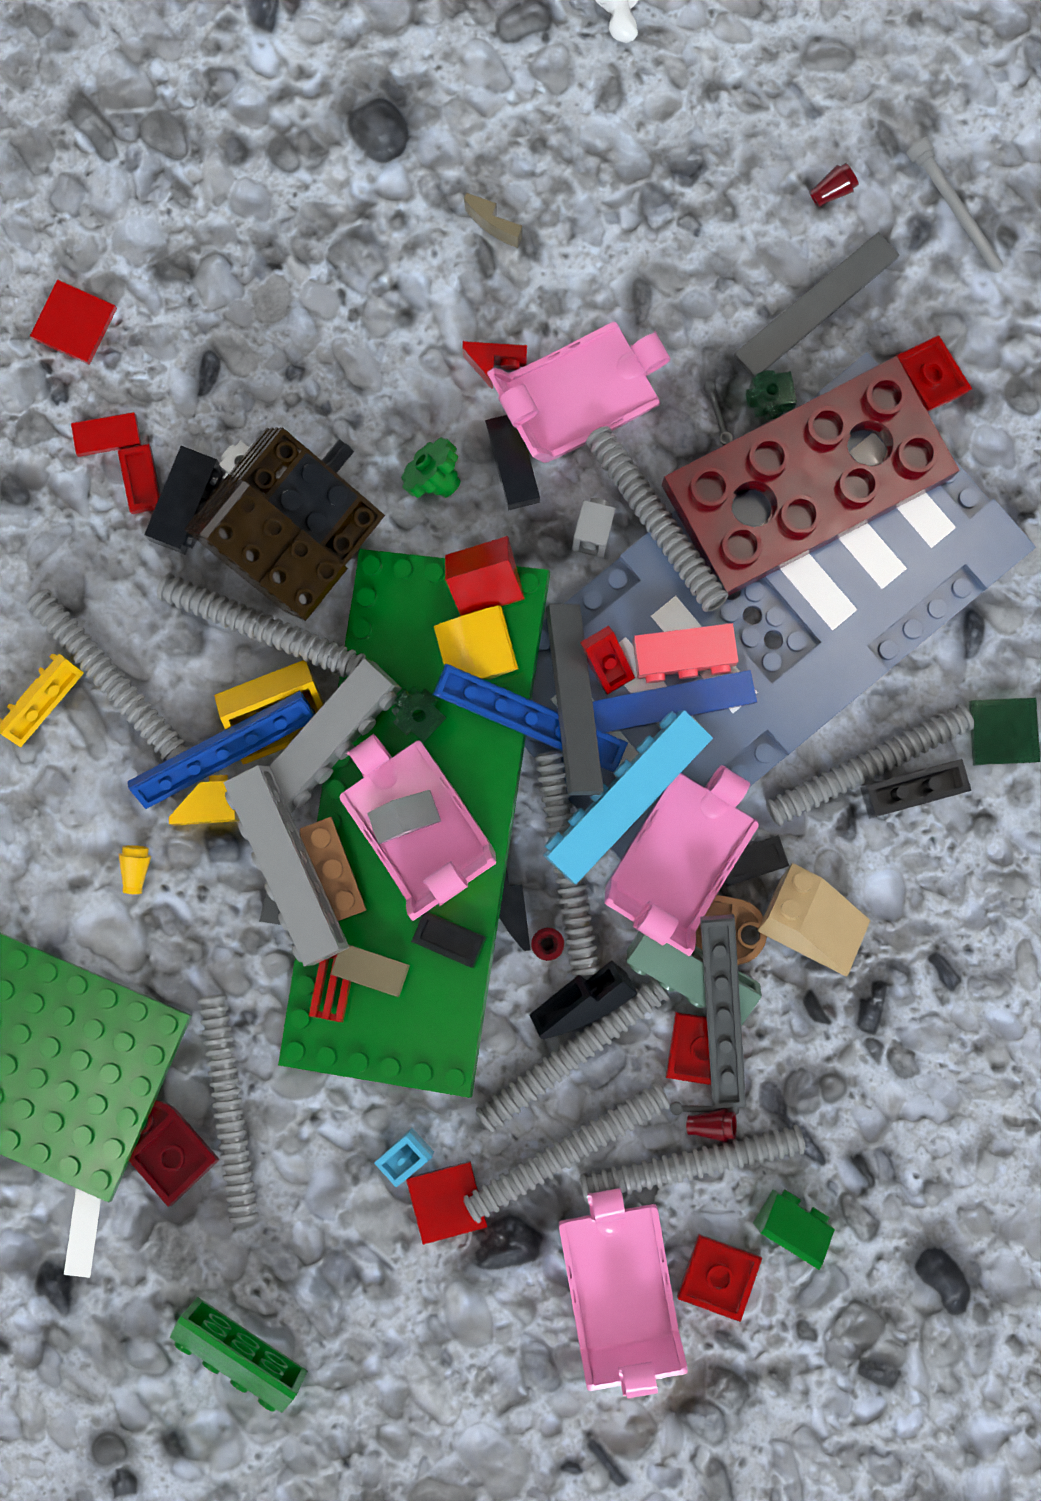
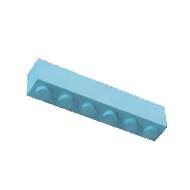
[543,710,713,884]

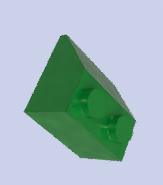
[753,1189,835,1270]

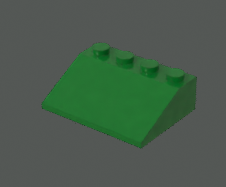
[169,1297,308,1413]

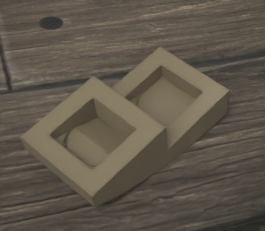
[464,193,522,248]
[331,944,410,997]

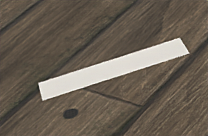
[64,1188,101,1278]

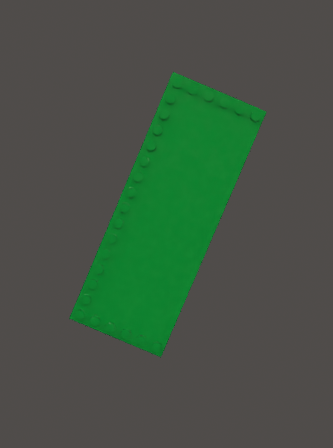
[278,549,551,1098]

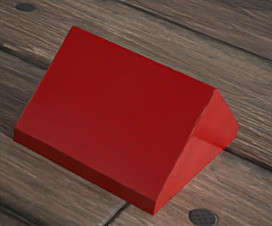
[445,536,525,616]

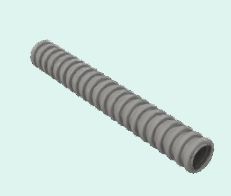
[586,426,728,612]
[157,573,366,678]
[26,589,190,761]
[766,703,974,826]
[534,751,600,976]
[476,976,670,1133]
[197,994,259,1224]
[463,1082,670,1223]
[579,1125,806,1204]

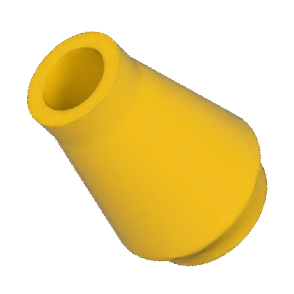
[118,845,152,894]

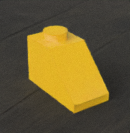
[169,775,240,826]

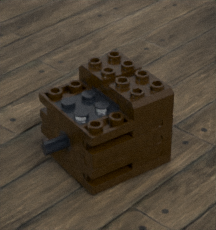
[184,427,385,621]

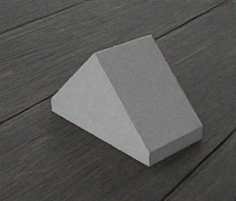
[367,790,441,844]

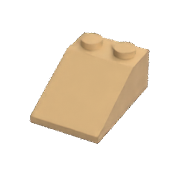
[758,863,870,977]

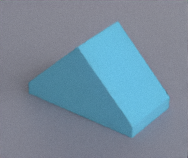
[374,1128,434,1187]

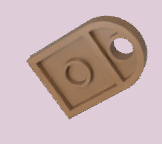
[695,895,767,965]

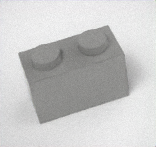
[572,498,615,558]

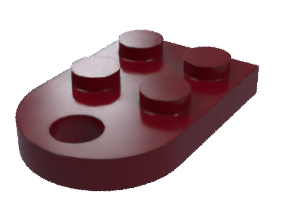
[129,1100,220,1207]

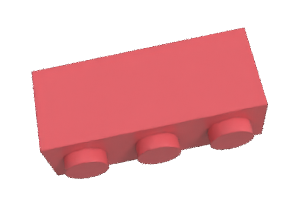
[632,623,738,683]

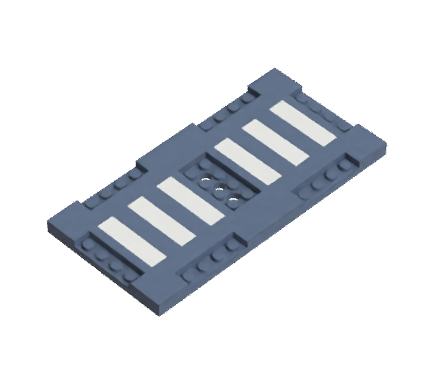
[525,352,1036,861]

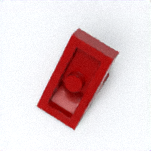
[462,341,527,389]
[580,626,635,695]

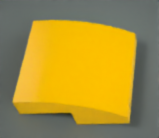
[434,606,518,679]

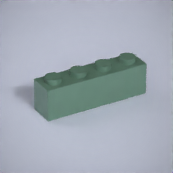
[627,931,762,1026]

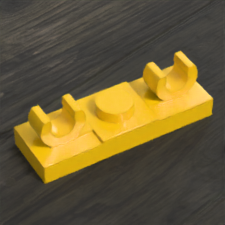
[0,654,84,748]

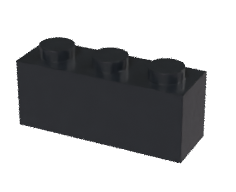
[144,446,223,555]
[860,759,972,819]

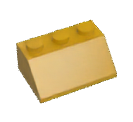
[214,660,324,765]

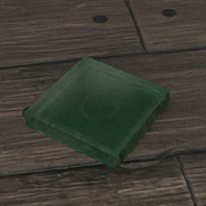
[969,697,1040,766]

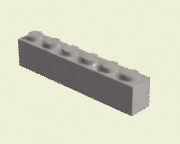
[269,658,402,814]
[223,765,349,966]

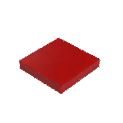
[30,279,117,365]
[894,335,972,413]
[665,1012,711,1085]
[406,1161,487,1245]
[677,1234,762,1322]

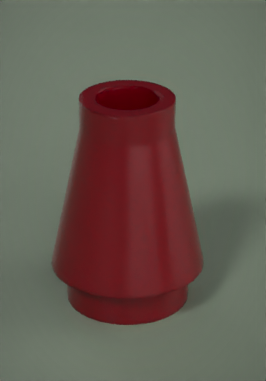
[809,163,859,207]
[531,927,564,961]
[686,1108,737,1142]

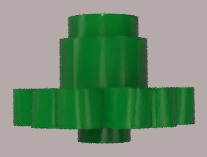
[401,437,461,498]

